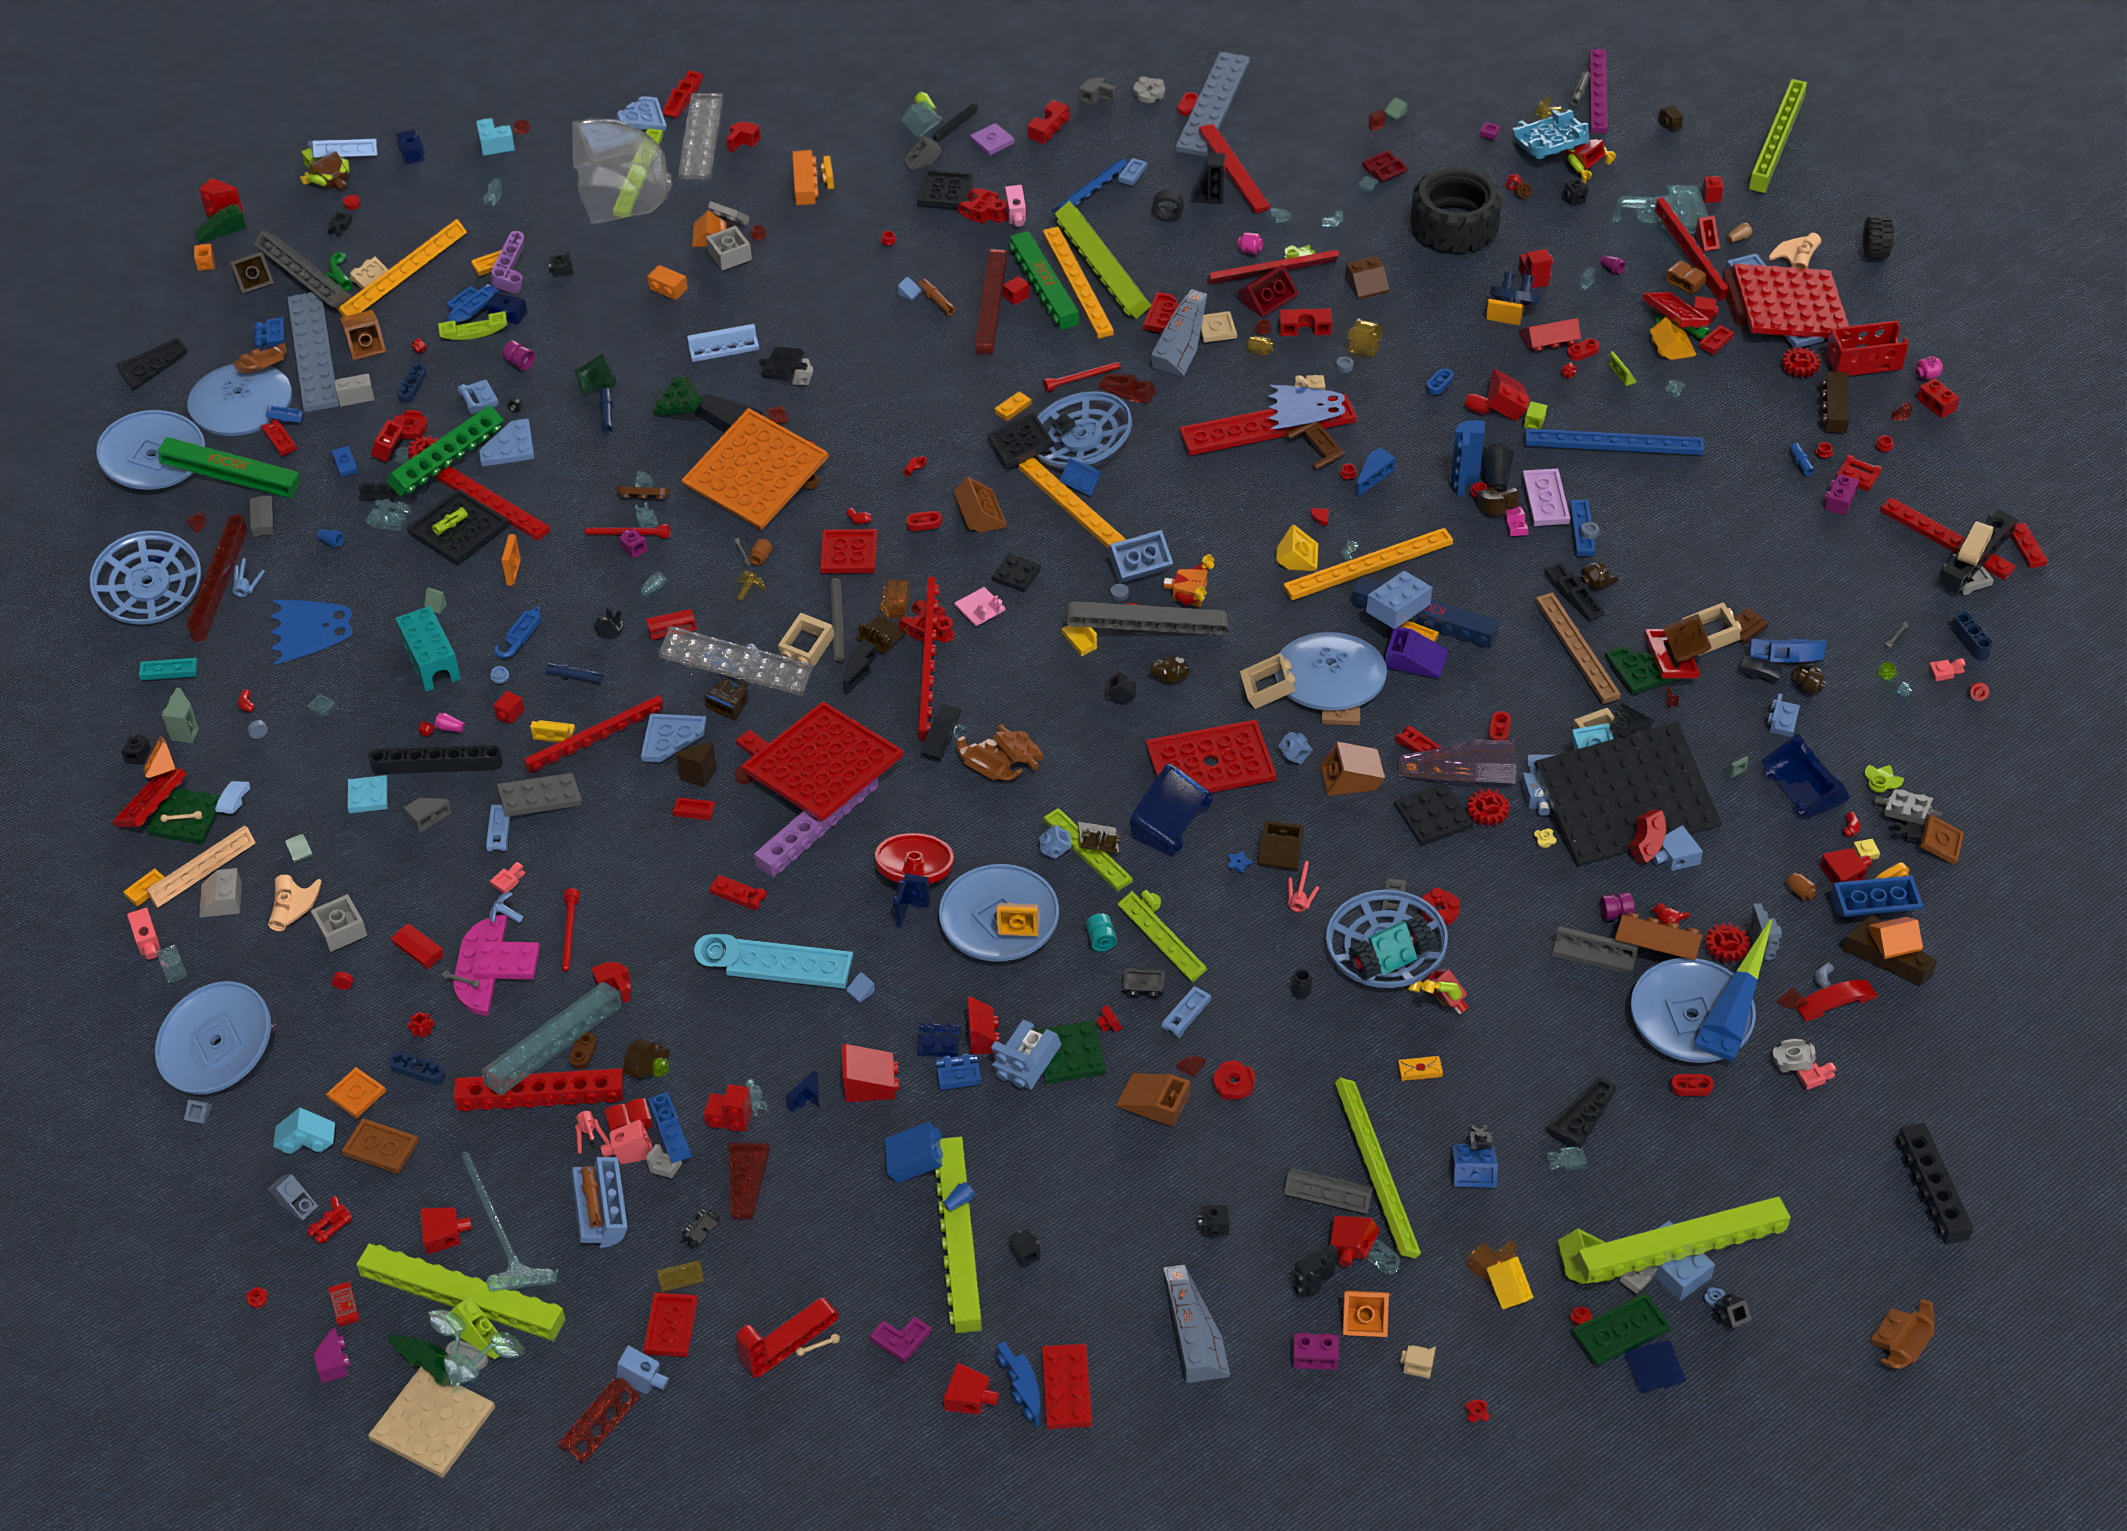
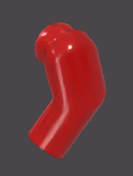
[903,456,927,476]
[846,508,872,525]
[237,689,255,713]

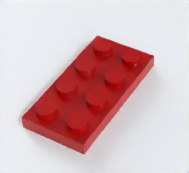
[1642,292,1710,328]
[112,769,186,827]
[1042,1344,1092,1429]

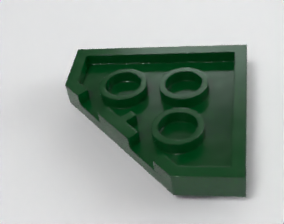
[652,376,702,416]
[1605,647,1681,695]

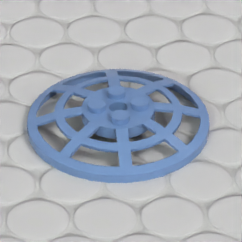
[1035,391,1132,468]
[90,531,202,625]
[1326,890,1448,988]

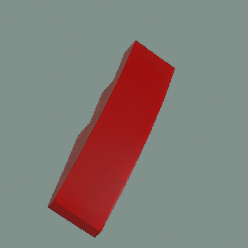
[662,70,704,118]

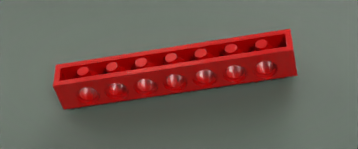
[454,1068,624,1111]

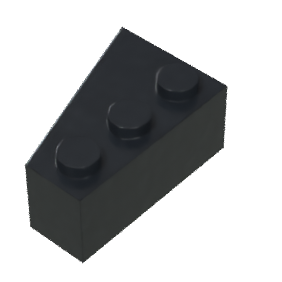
[1191,152,1226,205]

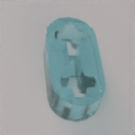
[1366,1239,1400,1274]

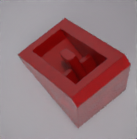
[1695,216,1720,252]

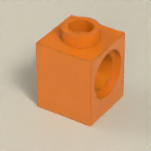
[194,244,215,271]

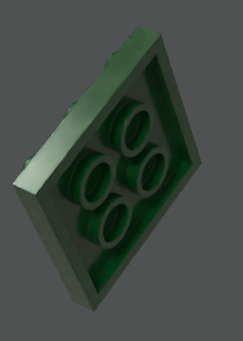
[147,788,220,844]
[1034,1020,1106,1084]

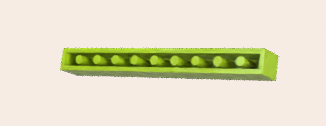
[1749,79,1807,193]
[1055,201,1152,319]
[935,1137,982,1333]
[1576,1196,1791,1283]
[357,1244,566,1341]

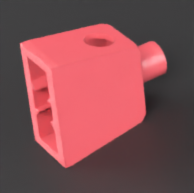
[127,908,161,959]
[601,1120,653,1164]

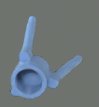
[232,558,265,597]

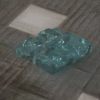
[366,499,411,531]

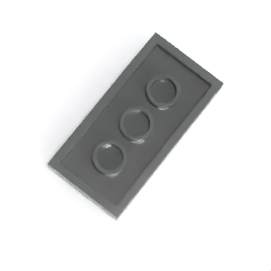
[497,773,582,817]

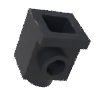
[548,251,574,278]
[121,734,151,765]

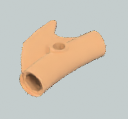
[1769,233,1821,269]
[268,875,322,931]

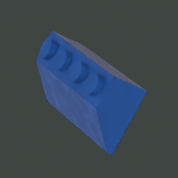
[1830,875,1924,917]

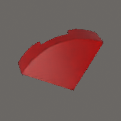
[1311,508,1329,526]

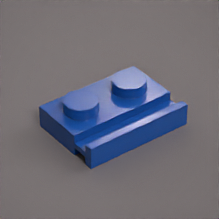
[1060,457,1102,496]

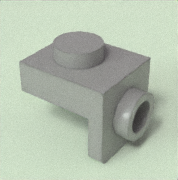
[792,359,813,385]
[646,1144,682,1178]
[1620,1265,1657,1294]

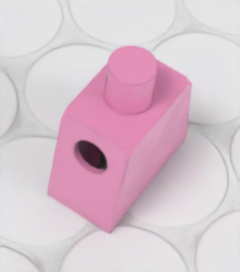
[1005,185,1026,227]

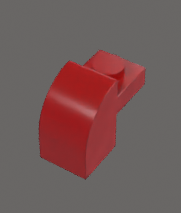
[726,122,761,153]
[591,962,632,1003]

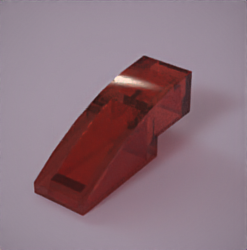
[1098,374,1156,403]

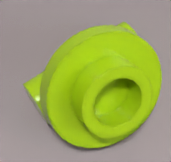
[1141,890,1161,912]

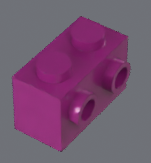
[1824,474,1859,516]
[1293,1333,1339,1370]

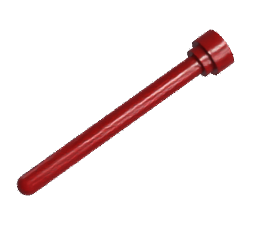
[1043,362,1121,393]
[584,524,670,539]
[562,888,580,972]

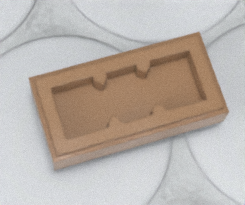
[1322,707,1360,726]

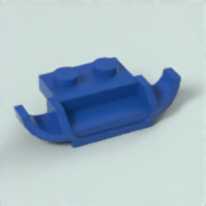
[446,285,501,324]

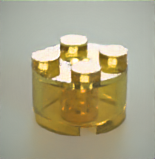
[1348,318,1383,357]

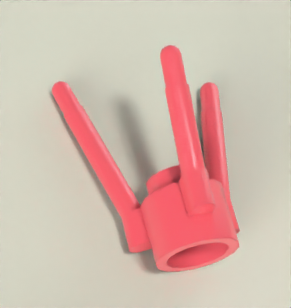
[1287,861,1319,912]
[575,1111,610,1154]

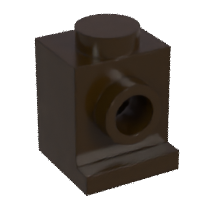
[1658,105,1683,132]

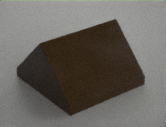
[230,252,274,294]
[675,741,717,788]

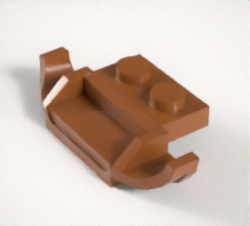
[233,343,286,374]
[957,736,1023,780]
[1871,1299,1935,1369]

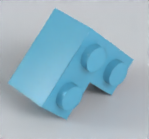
[476,118,515,155]
[273,1108,335,1154]

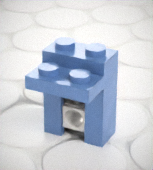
[991,1020,1062,1090]

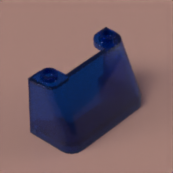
[1761,733,1850,818]
[1130,763,1213,857]

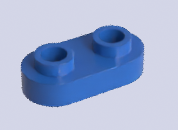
[1426,368,1453,395]

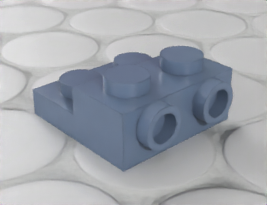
[1748,903,1782,960]

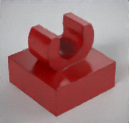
[1096,1005,1123,1032]

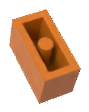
[647,265,688,300]

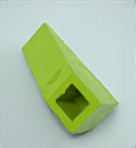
[444,1296,511,1359]

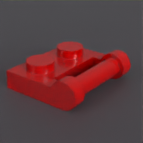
[1836,455,1882,492]

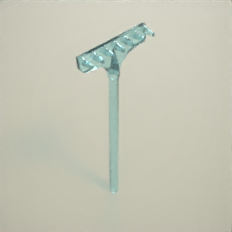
[461,1151,558,1291]

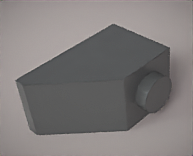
[904,135,943,170]
[404,798,452,833]

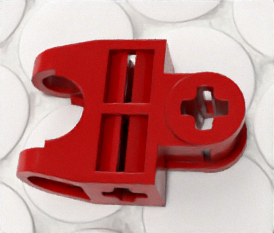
[958,188,1008,224]
[898,600,955,642]

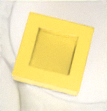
[1853,839,1880,860]

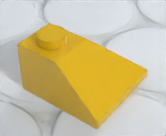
[1276,524,1318,571]

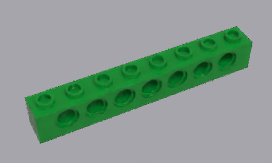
[387,405,504,497]

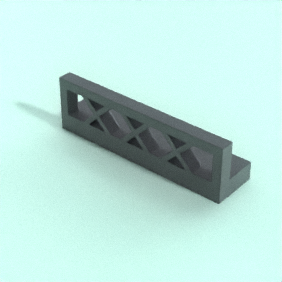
[1552,926,1638,975]
[1284,1168,1375,1214]

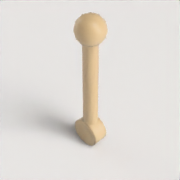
[160,811,202,822]
[796,1334,840,1356]

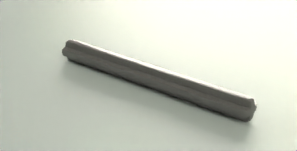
[830,578,845,662]

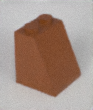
[339,310,386,360]
[1320,742,1385,796]

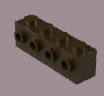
[1821,371,1849,433]

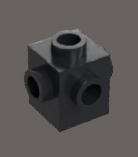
[1563,178,1588,207]
[1197,1204,1229,1237]
[1714,1294,1752,1328]

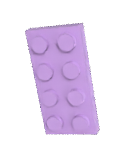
[1522,469,1570,526]

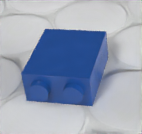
[885,1121,943,1183]

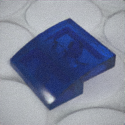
[1626,1341,1686,1394]

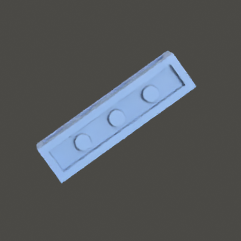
[308,139,377,157]
[687,324,759,362]

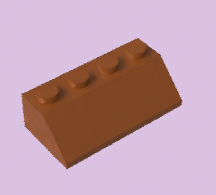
[1615,912,1703,960]

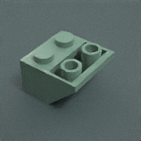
[162,688,199,743]

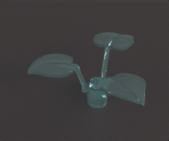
[428,1310,527,1387]

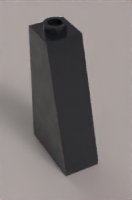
[694,393,763,433]

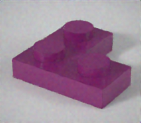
[870,1316,932,1363]

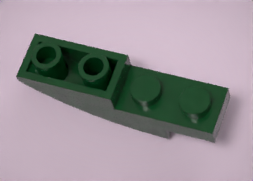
[388,1335,460,1386]

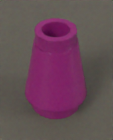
[1600,255,1626,274]

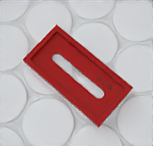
[1644,629,1700,678]

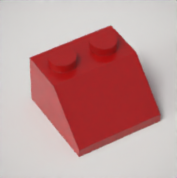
[199,178,244,217]
[968,997,1000,1055]

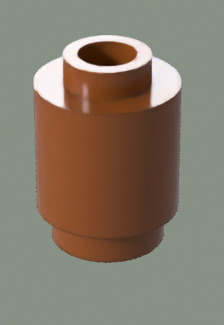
[749,539,773,566]
[1786,872,1817,901]

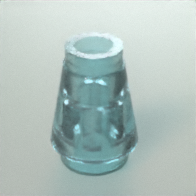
[640,571,667,597]

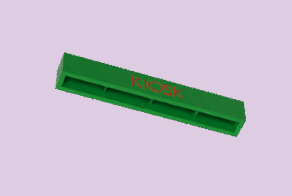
[1008,231,1079,330]
[157,437,300,499]

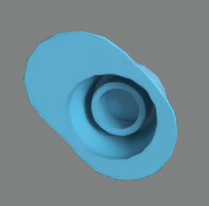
[694,934,741,967]

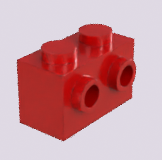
[1917,378,1960,419]

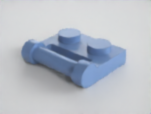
[457,380,499,414]

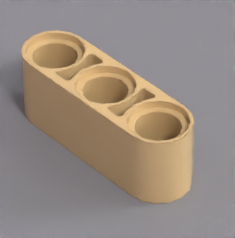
[1958,521,1994,566]

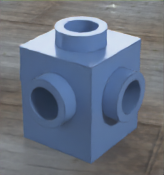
[1278,732,1313,764]
[1039,825,1071,859]

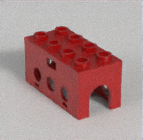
[1825,321,1909,376]

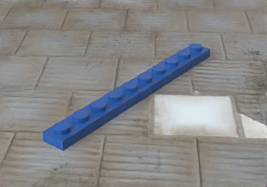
[1525,428,1704,455]

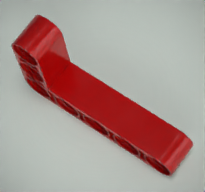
[736,1298,839,1378]

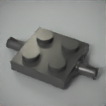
[1875,789,1943,825]

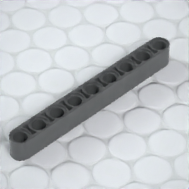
[1065,601,1229,635]

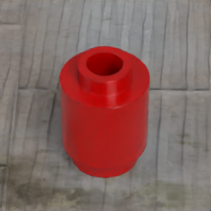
[1465,393,1491,415]

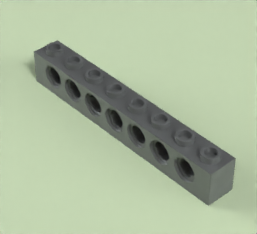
[254,230,353,308]

